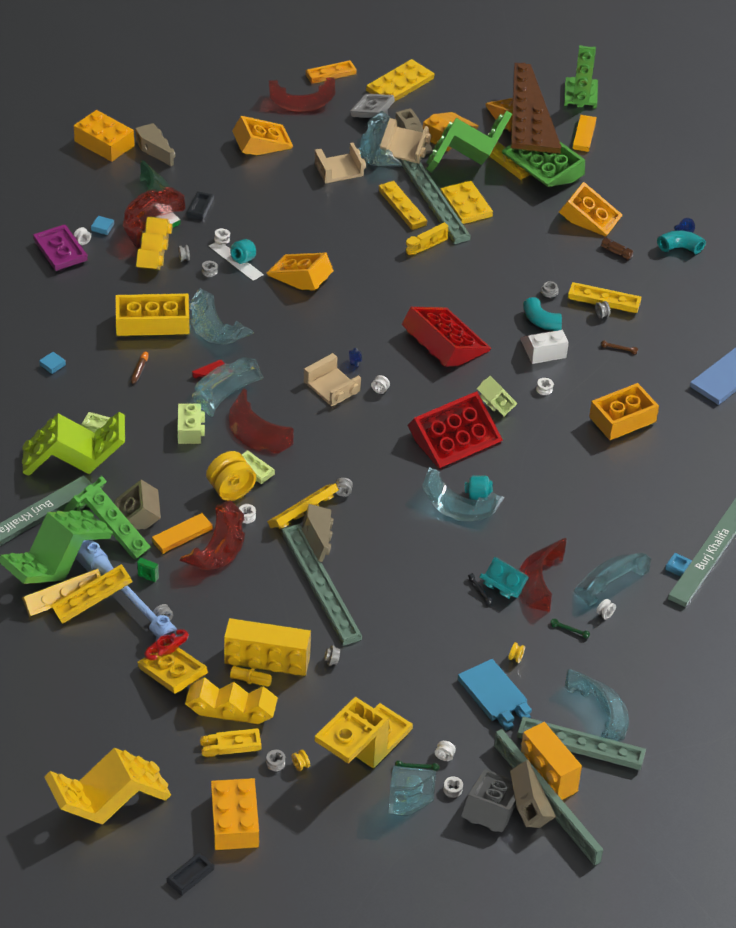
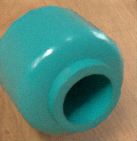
[230,239,256,264]
[465,475,493,500]

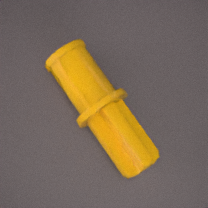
[230,665,272,687]

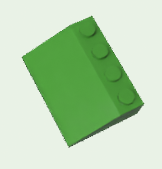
[502,142,585,187]

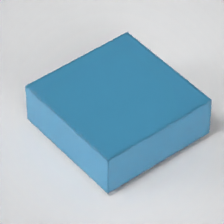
[91,216,114,235]
[39,352,66,374]
[665,553,692,576]

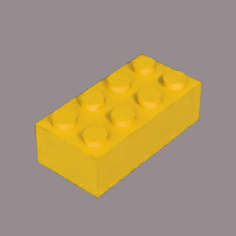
[116,294,190,336]
[224,618,311,676]

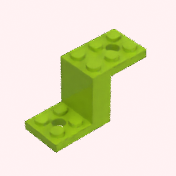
[22,412,125,476]

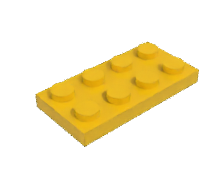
[366,59,435,102]

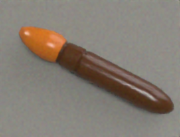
[131,351,149,384]

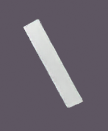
[209,242,264,281]

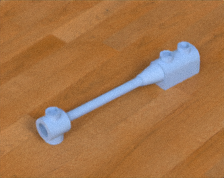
[76,540,178,641]

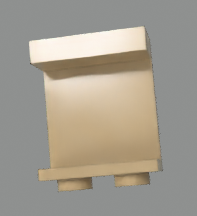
[380,118,431,164]
[314,143,366,183]
[304,353,361,406]

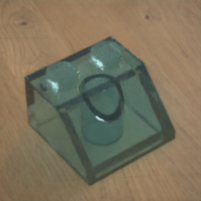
[389,766,436,815]

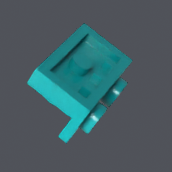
[479,557,529,599]

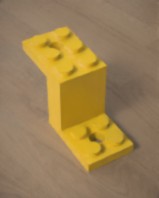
[314,697,413,768]
[44,748,171,825]

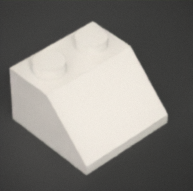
[520,330,568,364]

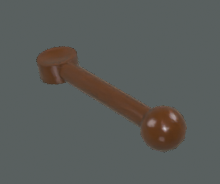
[601,340,638,354]

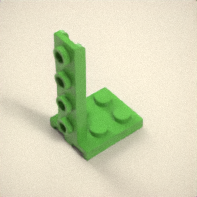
[564,45,598,108]
[62,476,151,559]

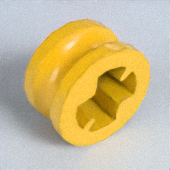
[509,642,525,663]
[291,750,310,771]

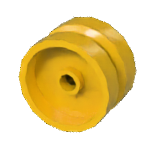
[206,451,256,501]

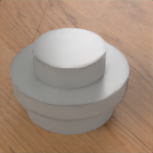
[541,281,559,298]
[324,645,340,666]

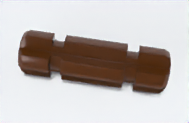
[601,238,633,259]

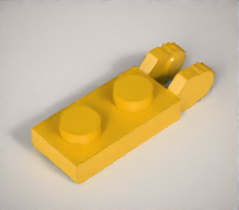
[406,222,448,255]
[200,728,262,757]

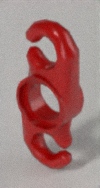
[144,629,189,660]

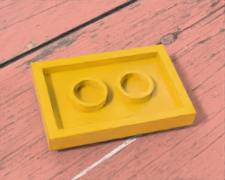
[440,181,493,224]
[137,643,208,694]

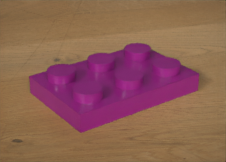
[33,224,88,271]

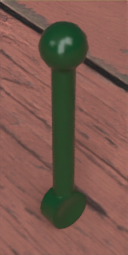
[550,618,590,638]
[395,761,439,771]

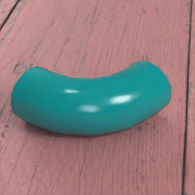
[657,230,706,254]
[523,297,562,331]

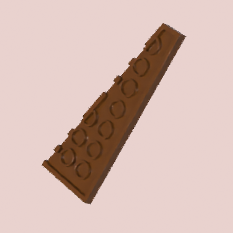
[511,63,561,154]

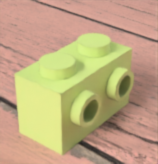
[477,376,518,416]
[178,404,205,444]

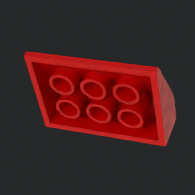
[402,307,491,367]
[407,391,503,469]

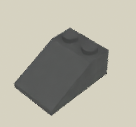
[462,769,516,832]

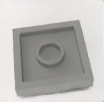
[350,94,395,119]

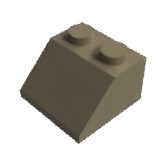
[114,480,161,529]

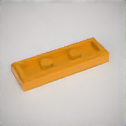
[306,60,357,84]
[573,115,597,152]
[152,513,213,554]

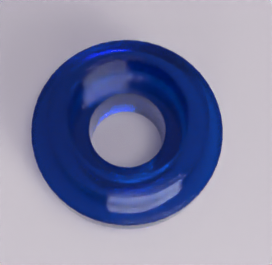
[349,348,362,366]

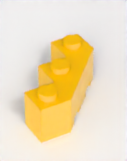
[136,217,173,270]
[185,677,278,724]

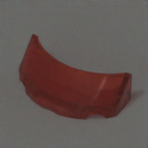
[269,77,336,112]
[123,187,186,248]
[229,388,294,453]
[180,500,245,570]
[520,538,567,612]

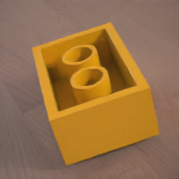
[74,110,134,162]
[589,383,659,440]
[521,722,582,800]
[211,778,259,850]

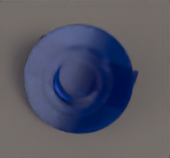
[674,218,695,233]

